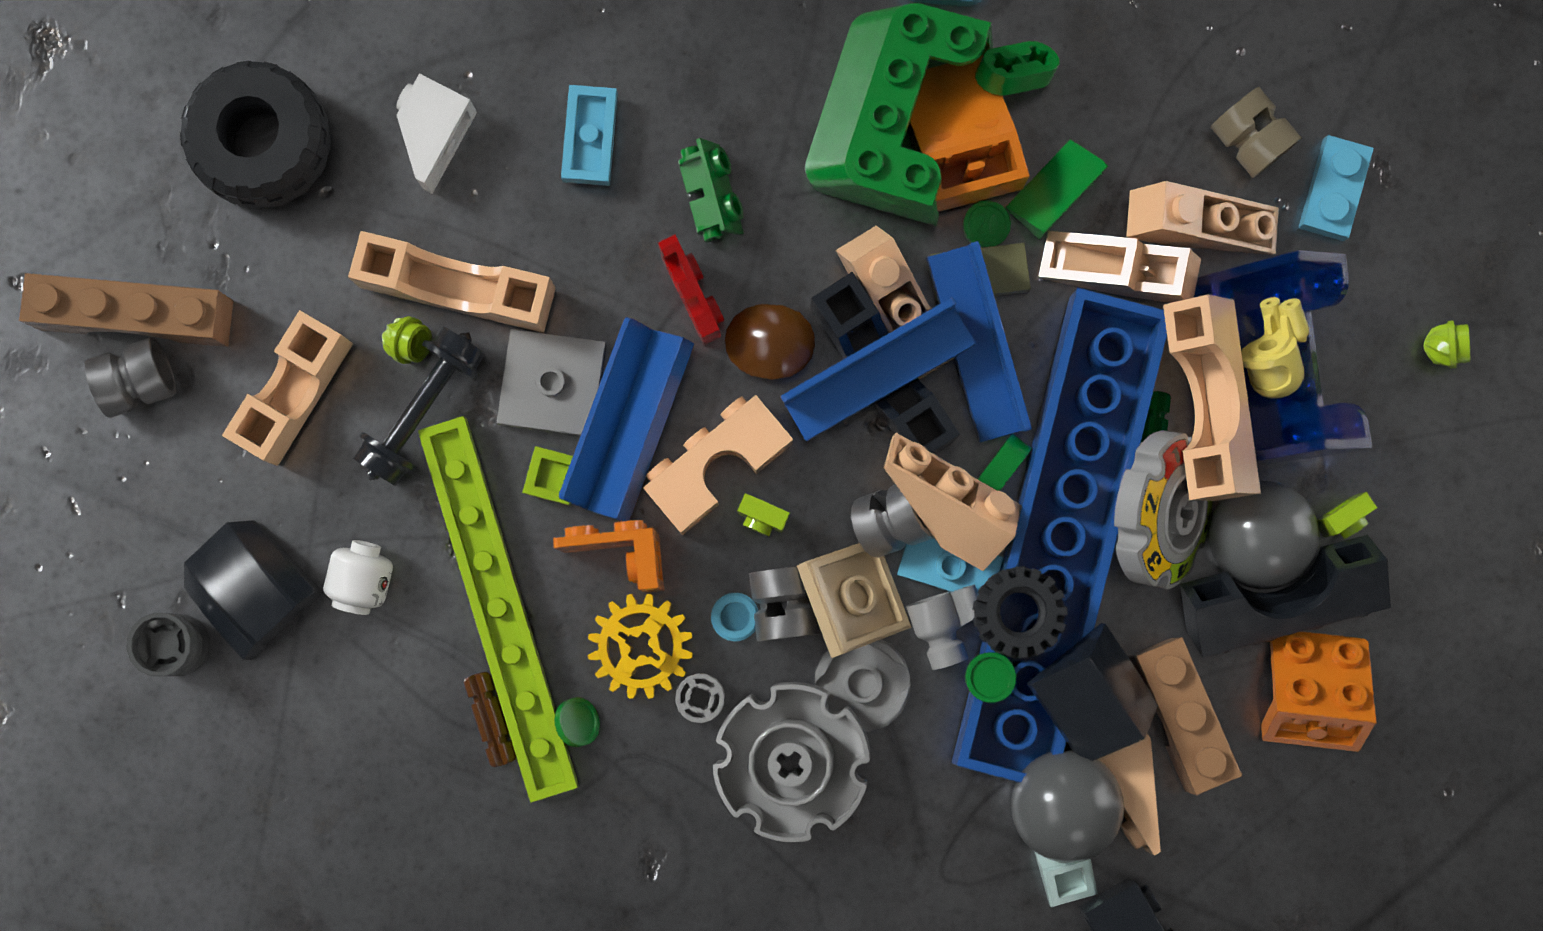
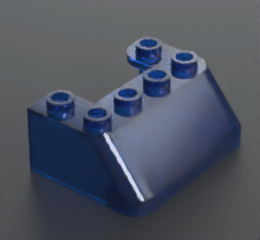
[1194,250,1372,464]

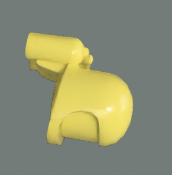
[1241,297,1309,398]

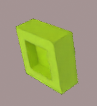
[522,446,573,506]
[1317,492,1377,539]
[737,493,790,537]

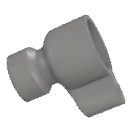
[906,584,978,670]

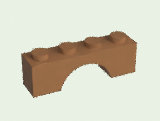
[19,273,234,347]

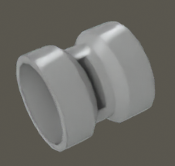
[675,673,726,723]

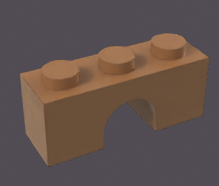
[1128,637,1242,795]

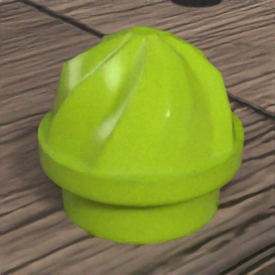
[382,316,432,364]
[1424,320,1470,369]

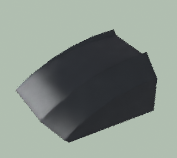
[184,520,324,660]

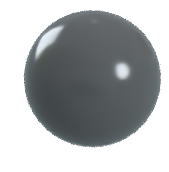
[1208,481,1320,589]
[1011,750,1124,863]

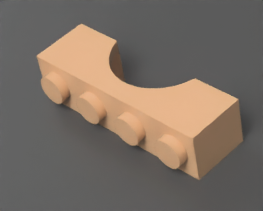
[348,231,556,333]
[1163,295,1261,501]

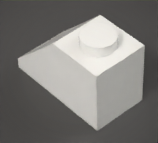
[397,73,477,194]

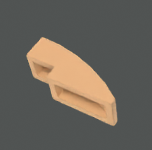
[1039,231,1201,303]

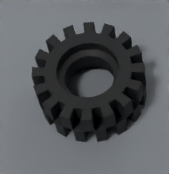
[972,567,1067,658]

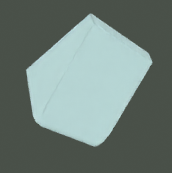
[1035,852,1098,907]

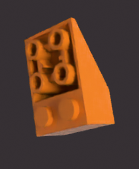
[908,55,1029,212]

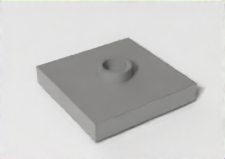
[496,329,607,436]

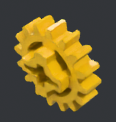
[588,594,693,699]

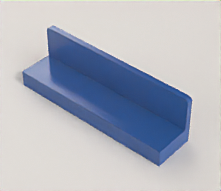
[926,241,1032,442]
[780,297,976,442]
[559,317,695,522]

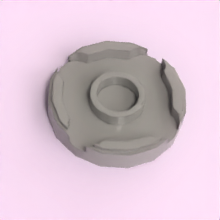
[815,640,910,732]

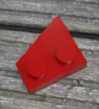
[658,234,725,345]

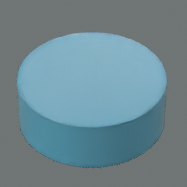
[711,593,759,641]

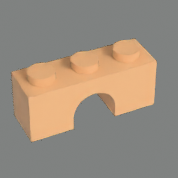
[222,310,353,466]
[643,395,793,536]

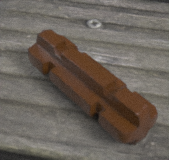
[464,672,516,767]

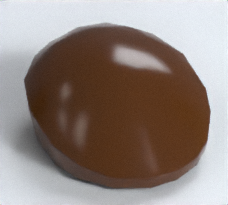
[725,304,815,380]

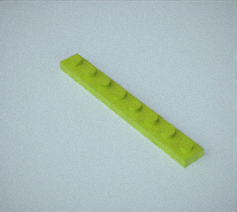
[418,416,579,803]

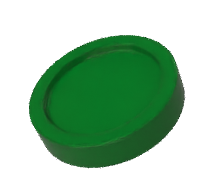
[963,201,1011,248]
[965,652,1016,703]
[554,697,600,747]

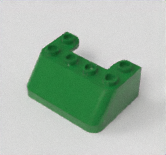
[805,3,993,226]

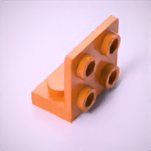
[553,520,665,593]
[1261,631,1376,752]

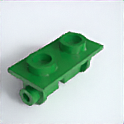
[678,138,744,242]

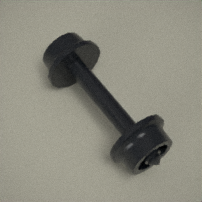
[353,326,485,486]

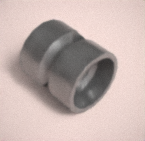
[84,337,176,418]
[851,484,934,558]
[749,567,820,641]

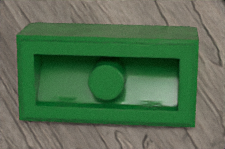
[1005,139,1108,240]

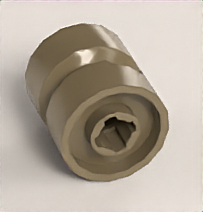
[1210,87,1302,178]

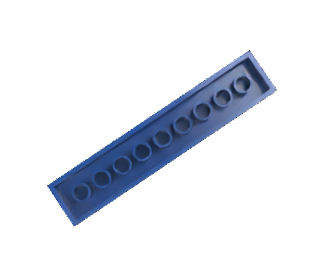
[952,288,1167,782]

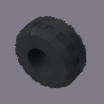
[180,60,331,209]

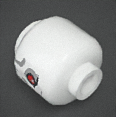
[323,540,393,615]

